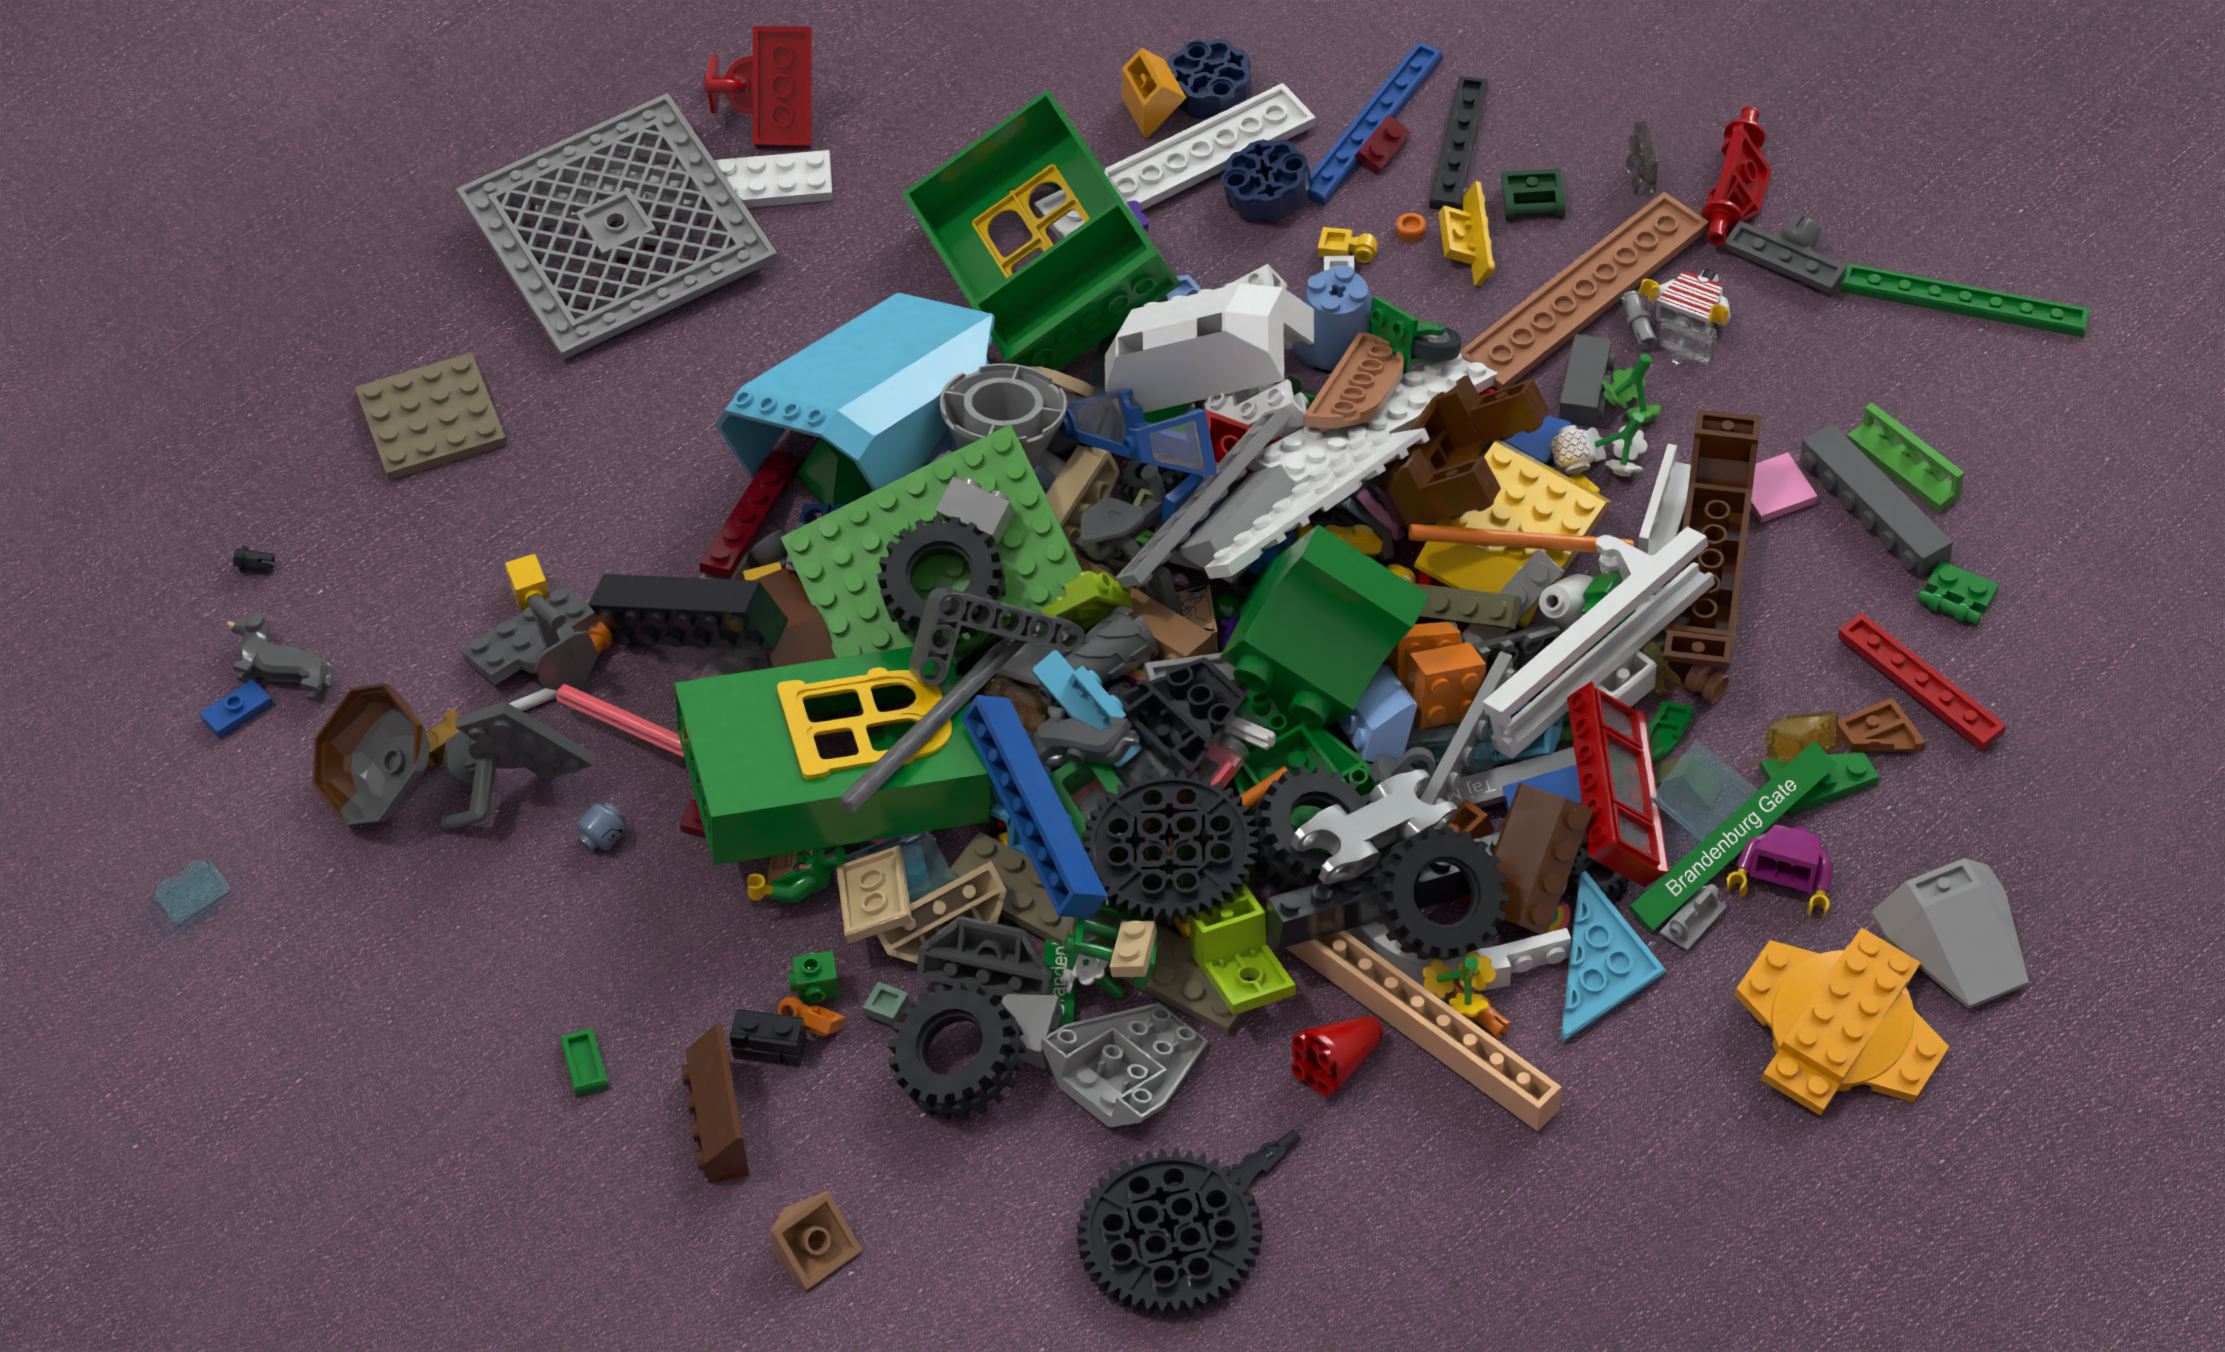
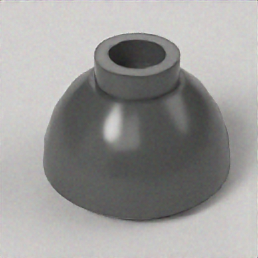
[749,530,788,569]

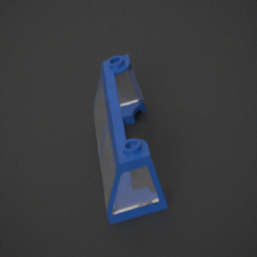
[1059,388,1217,476]

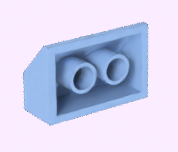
[1337,665,1417,762]

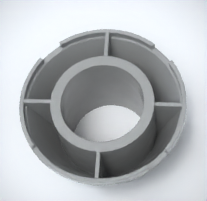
[940,363,1067,470]

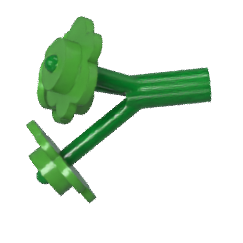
[1602,354,1661,423]

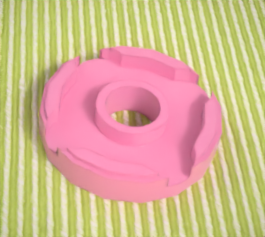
[1356,489,1405,543]

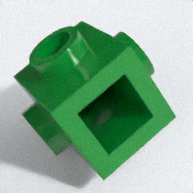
[788,951,840,1003]

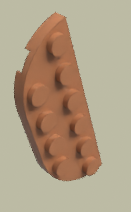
[1304,332,1404,432]

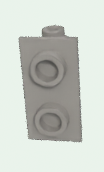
[1660,884,1727,951]

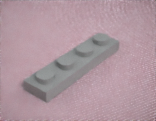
[1461,549,1564,645]

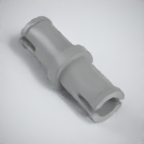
[1621,291,1658,350]

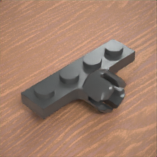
[1724,215,1847,295]

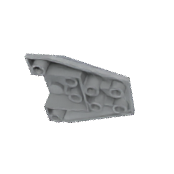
[1870,858,2029,1009]
[1041,1003,1208,1127]

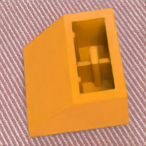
[1122,48,1186,138]

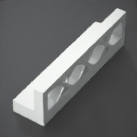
[1638,444,1691,556]

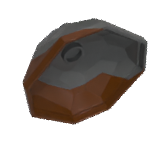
[312,683,430,826]

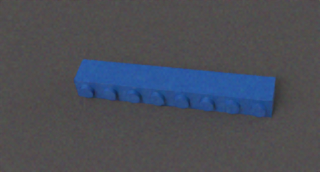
[961,695,1108,919]

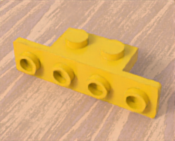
[1438,181,1495,287]

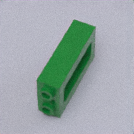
[1048,761,1155,863]

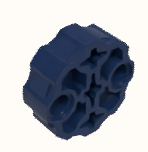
[1167,39,1252,119]
[1221,139,1313,222]

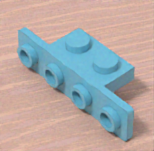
[1032,650,1141,769]

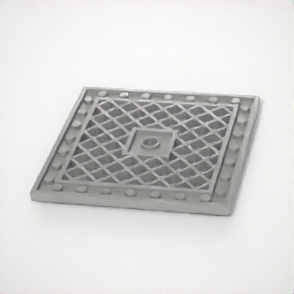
[456,93,778,360]

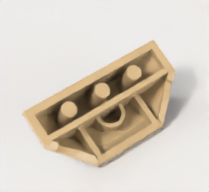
[877,861,1007,964]

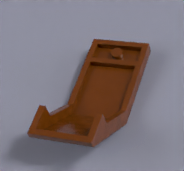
[752,567,847,723]

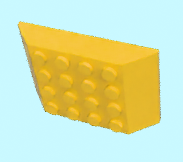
[1414,441,1612,628]

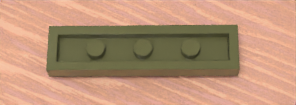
[1410,583,1521,630]

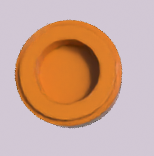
[1396,213,1426,242]

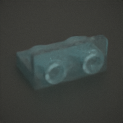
[151,857,232,928]

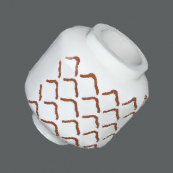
[1550,425,1595,474]

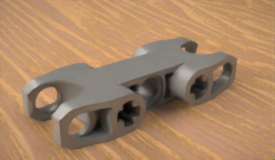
[1291,769,1458,884]

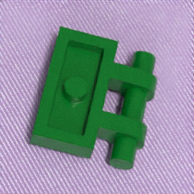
[1917,561,1999,625]

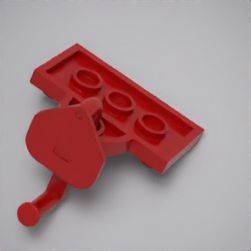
[703,26,813,145]

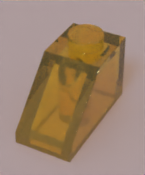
[1766,711,1838,763]

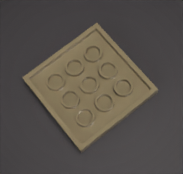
[355,352,507,481]

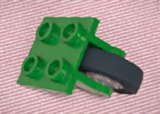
[1369,296,1462,374]

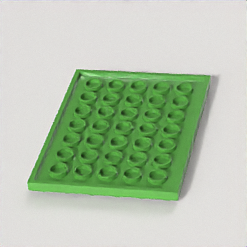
[781,424,1083,658]

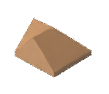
[770,1191,862,1290]

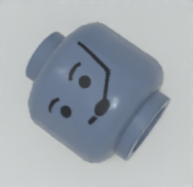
[577,802,626,852]

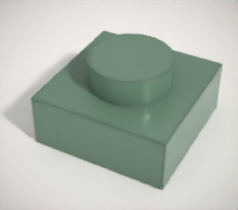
[863,982,909,1026]

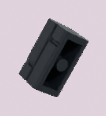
[730,1009,807,1066]

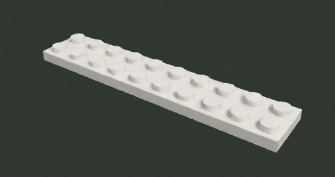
[1034,83,1316,240]
[535,150,833,226]
[1247,353,1498,486]

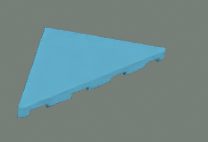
[1560,871,1666,1043]

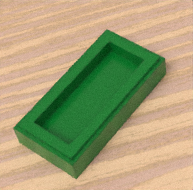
[559,1028,609,1097]

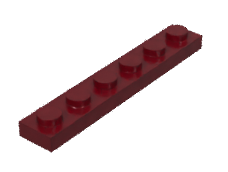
[699,450,801,579]

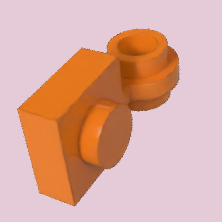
[778,996,846,1036]

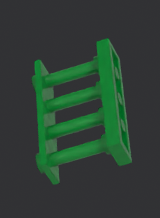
[1063,888,1160,989]

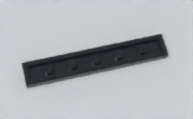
[1429,76,1488,210]

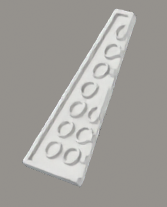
[1204,428,1429,579]

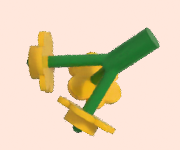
[1423,952,1496,1017]

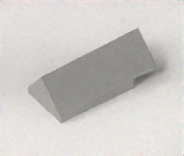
[1178,464,1295,583]

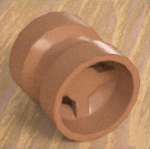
[1684,664,1730,704]

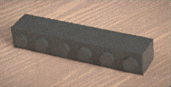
[1800,423,1953,579]

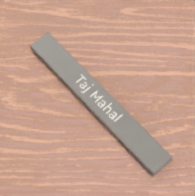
[1445,747,1576,808]

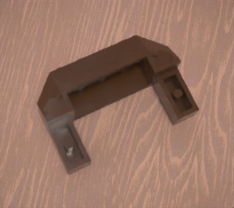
[1373,375,1550,529]

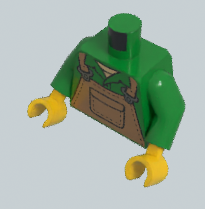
[747,845,846,904]

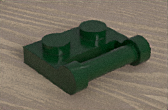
[1501,168,1566,220]

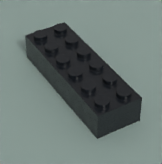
[588,574,789,652]

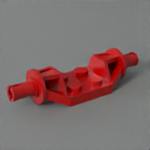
[1701,106,1771,246]

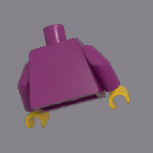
[1727,825,1833,918]

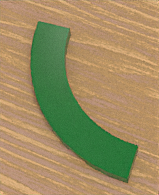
[1609,701,1694,785]

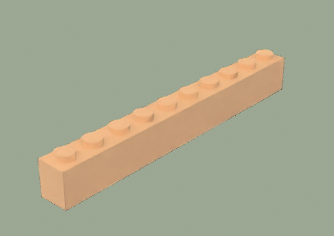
[1286,931,1562,1132]

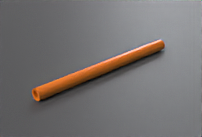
[1408,524,1634,553]

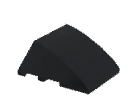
[1107,657,1247,775]

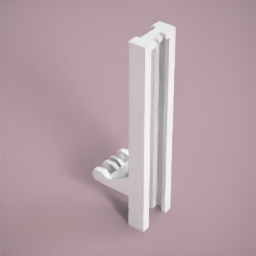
[1483,527,1715,759]

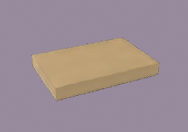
[837,846,912,943]

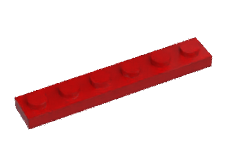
[1838,612,2006,751]

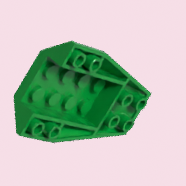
[1218,689,1380,853]

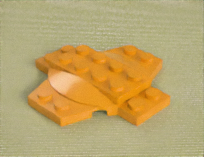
[1734,927,1949,1116]

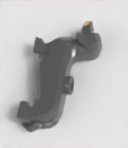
[227,612,334,703]
[1030,706,1140,767]

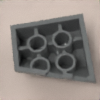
[1472,625,1561,680]

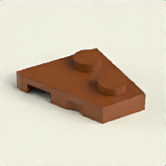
[1835,697,1925,752]

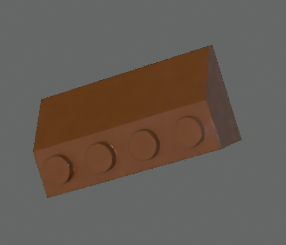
[1491,783,1593,935]
[681,1024,750,1183]

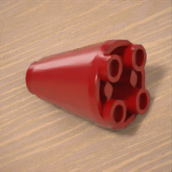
[1291,1016,1384,1097]

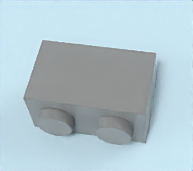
[935,477,1015,545]

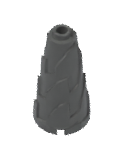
[1037,606,1157,707]

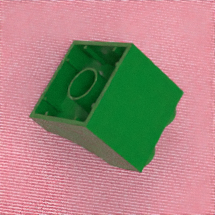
[1220,525,1429,728]

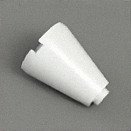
[1539,574,1594,634]

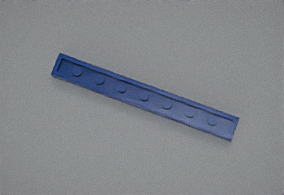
[1308,42,1443,205]

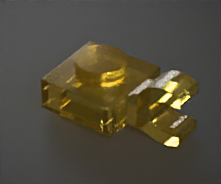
[1639,639,1681,697]

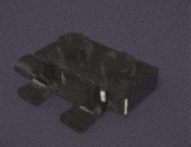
[1626,121,1658,195]

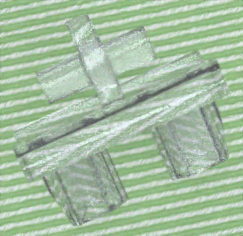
[1659,314,1717,365]

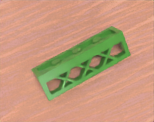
[1847,402,1964,513]

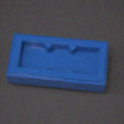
[199,679,273,739]

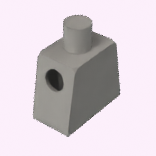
[977,994,1063,1069]

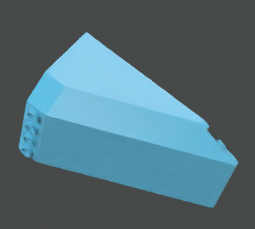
[715,293,995,491]

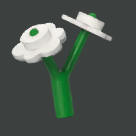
[1587,412,1648,477]
[1060,932,1125,1000]

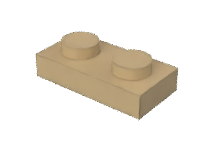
[1109,921,1157,977]

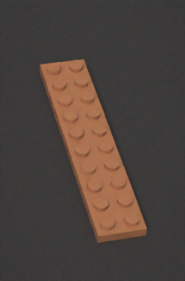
[1460,192,1709,390]

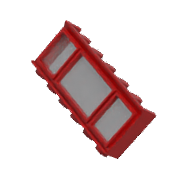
[1567,681,1669,887]

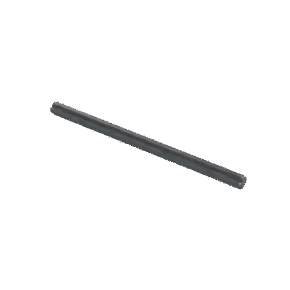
[840,623,1037,813]

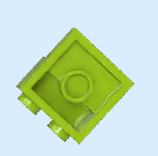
[1041,571,1133,631]

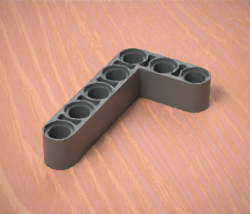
[909,587,1085,686]

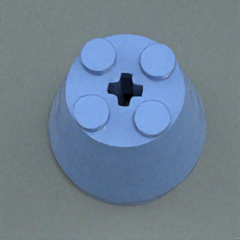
[1292,265,1372,371]

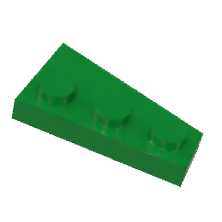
[1759,752,1879,817]

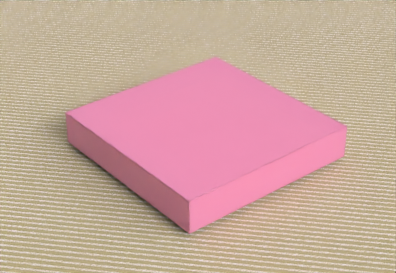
[1751,453,1818,523]

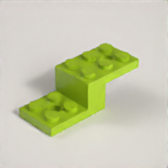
[1167,858,1296,1015]

